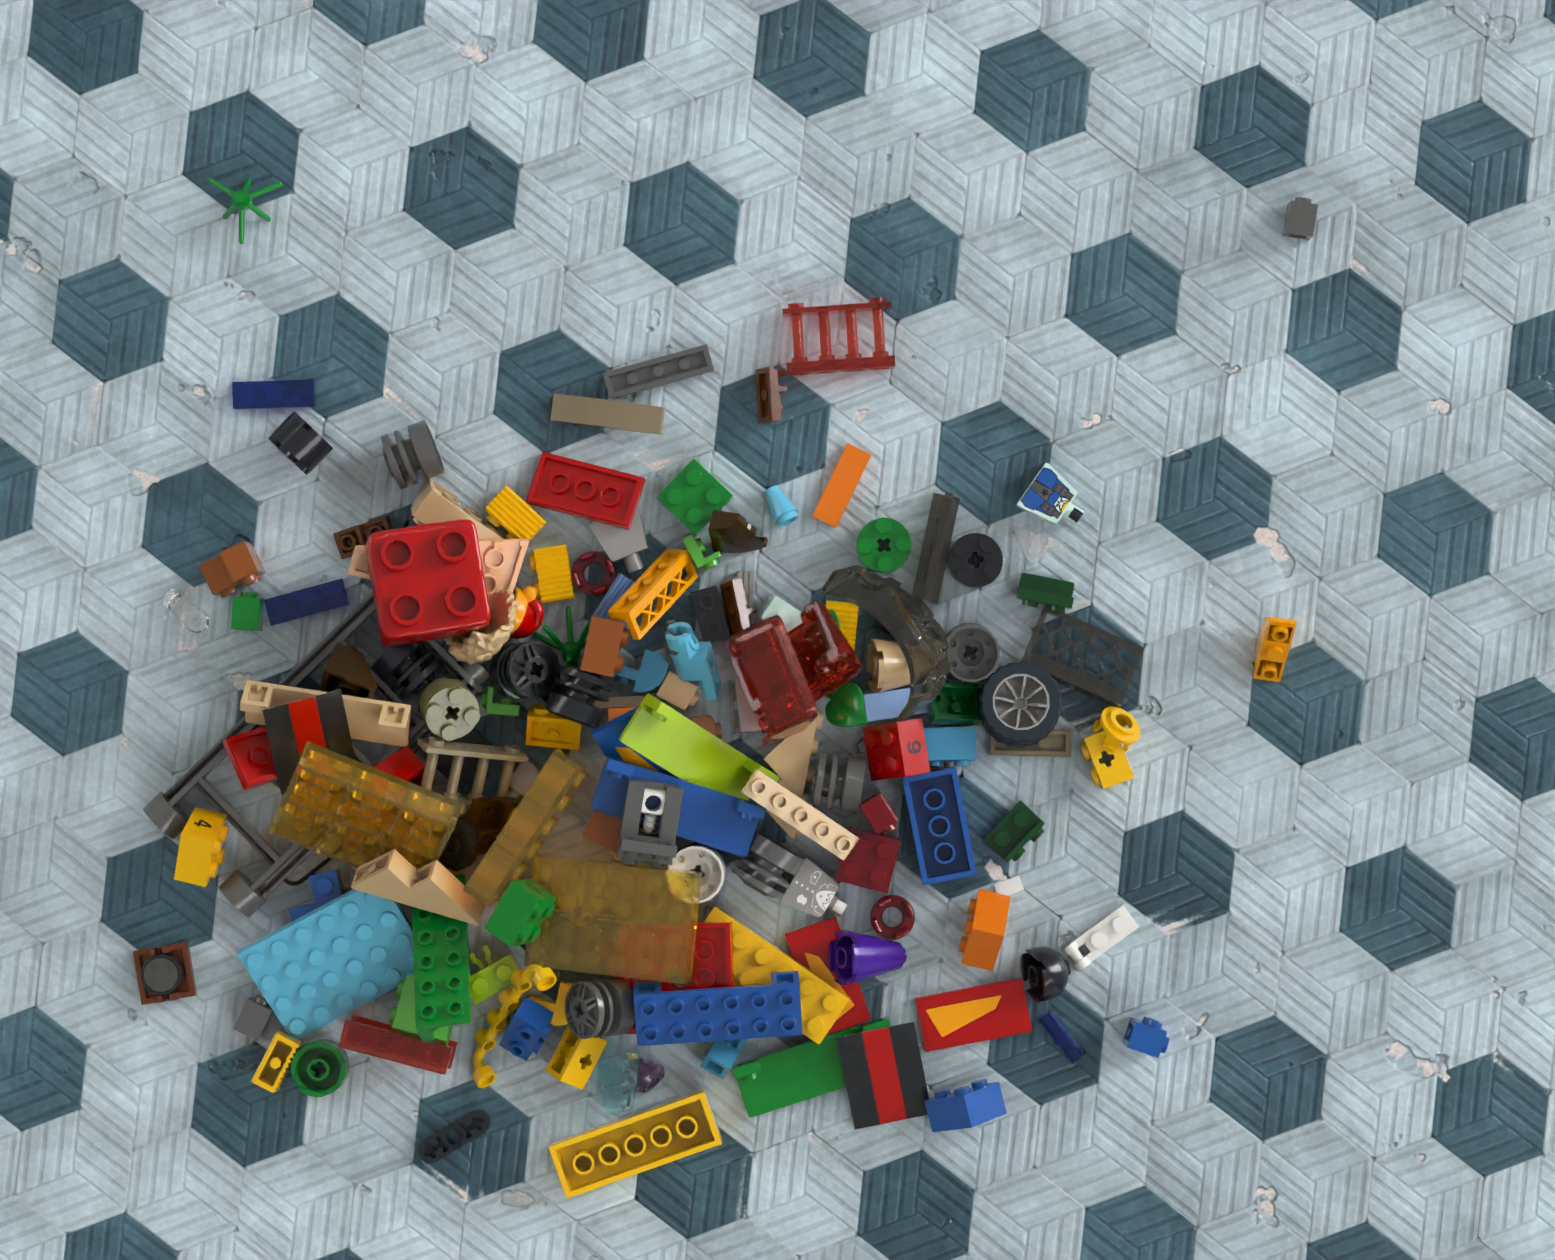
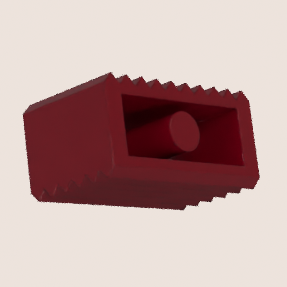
[859,791,899,836]

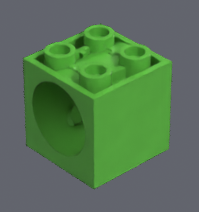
[389,974,453,1048]

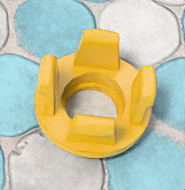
[1092,706,1141,752]

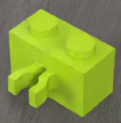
[469,944,522,1004]

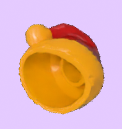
[509,586,544,639]

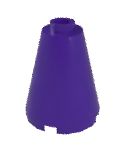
[828,930,907,985]

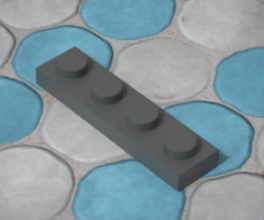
[602,344,714,400]

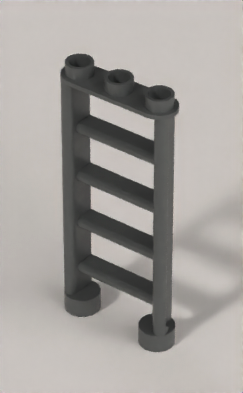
[143,592,490,918]

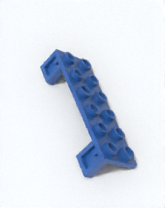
[591,756,766,857]
[633,971,803,1046]

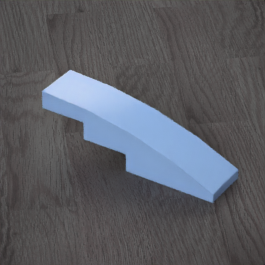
[863,680,964,722]

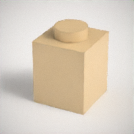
[657,671,700,711]

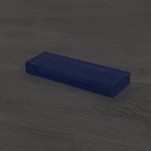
[232,379,315,410]
[264,578,350,626]

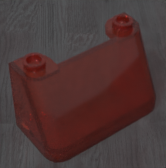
[730,601,863,722]

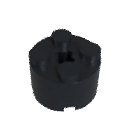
[268,411,333,475]
[947,533,1003,589]

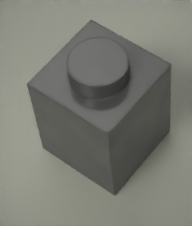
[1282,197,1318,240]
[233,995,274,1040]

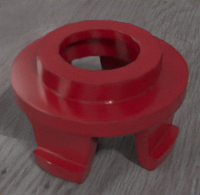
[571,551,616,596]
[870,895,915,940]

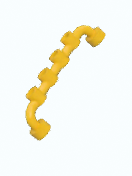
[472,964,557,1088]

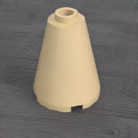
[866,639,943,693]

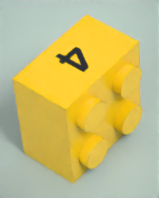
[174,807,229,887]

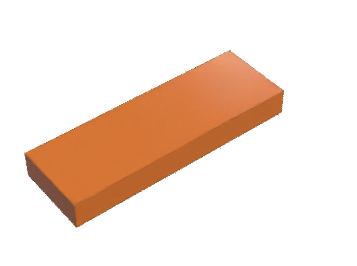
[812,443,871,528]

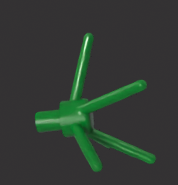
[208,178,282,244]
[534,607,590,667]

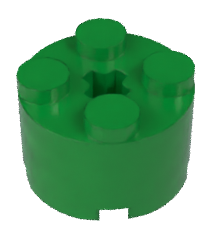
[856,518,911,573]
[291,1039,350,1097]

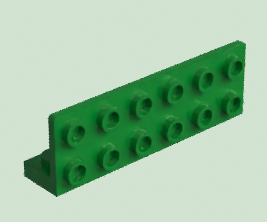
[412,874,472,1043]
[732,1016,891,1118]

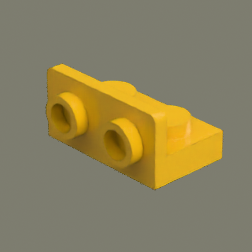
[525,703,582,750]

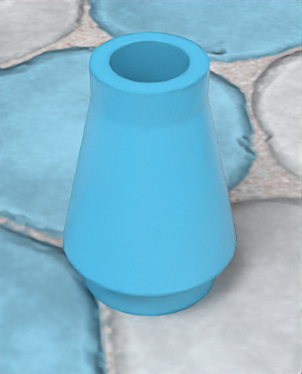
[764,485,798,527]

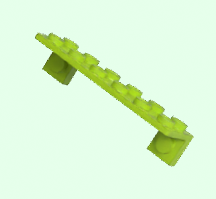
[619,693,780,801]

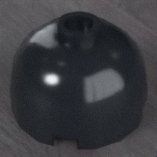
[1021,946,1071,1003]

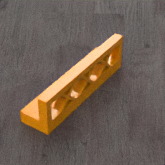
[608,548,698,640]

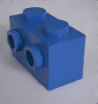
[499,996,554,1061]
[1122,1016,1169,1058]

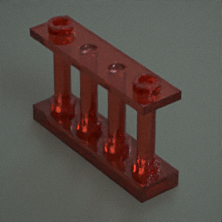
[782,297,896,376]
[338,1015,458,1075]

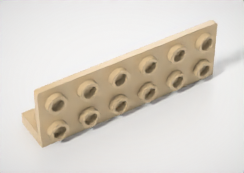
[240,680,411,747]

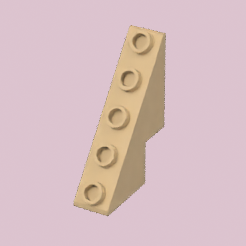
[763,710,824,839]
[741,769,859,861]
[351,849,485,926]

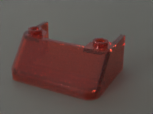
[724,615,818,745]

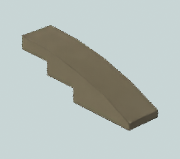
[550,394,665,435]

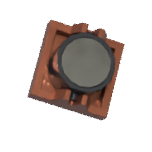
[133,942,197,1005]

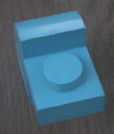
[615,649,670,692]
[700,1039,748,1080]

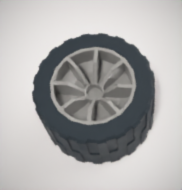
[979,661,1062,748]

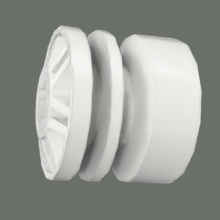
[667,843,726,903]

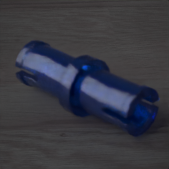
[1039,1010,1086,1064]

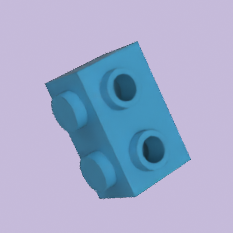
[924,727,976,767]

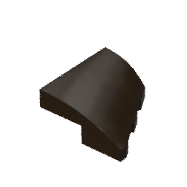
[708,510,768,553]
[466,796,524,855]

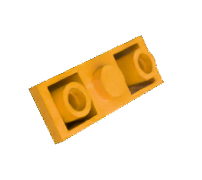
[1253,617,1297,683]

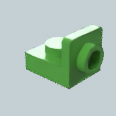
[682,534,722,571]
[482,686,521,717]

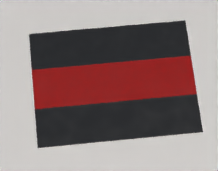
[262,689,359,797]
[836,1022,929,1130]

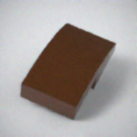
[333,516,393,559]

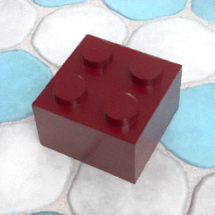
[834,826,901,893]

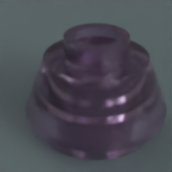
[629,1058,665,1093]

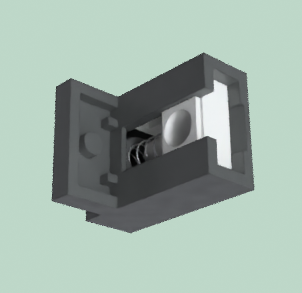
[615,778,684,868]

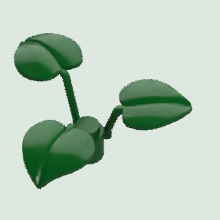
[769,609,867,727]

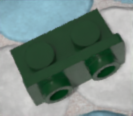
[983,800,1045,863]

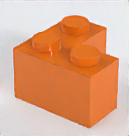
[958,889,1011,971]

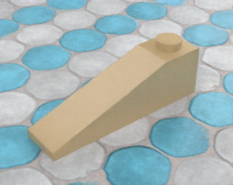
[411,478,508,540]

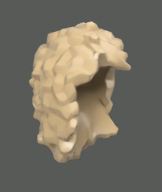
[444,590,518,665]

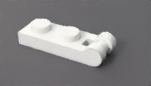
[1062,905,1139,972]

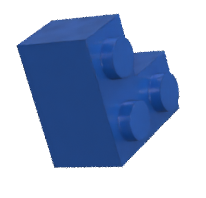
[289,868,345,921]
[924,1079,1007,1133]

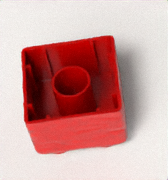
[365,519,491,647]

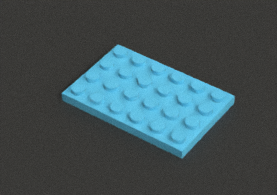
[237,889,414,1040]

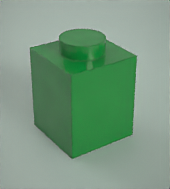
[231,592,264,631]

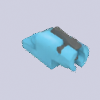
[664,622,722,701]

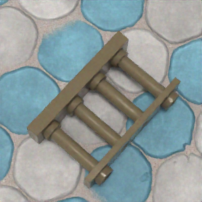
[405,736,529,819]

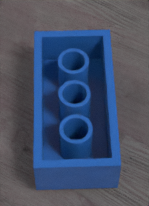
[901,767,977,885]

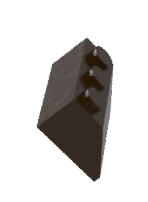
[320,643,377,699]

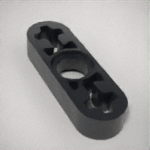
[418,1109,491,1163]

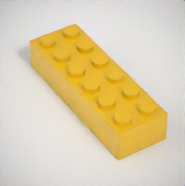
[704,906,851,1045]
[549,1089,722,1199]

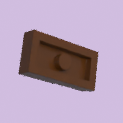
[755,367,787,424]
[720,578,760,638]

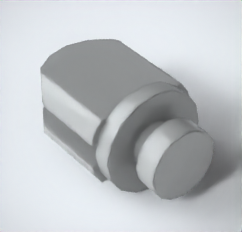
[507,762,541,798]

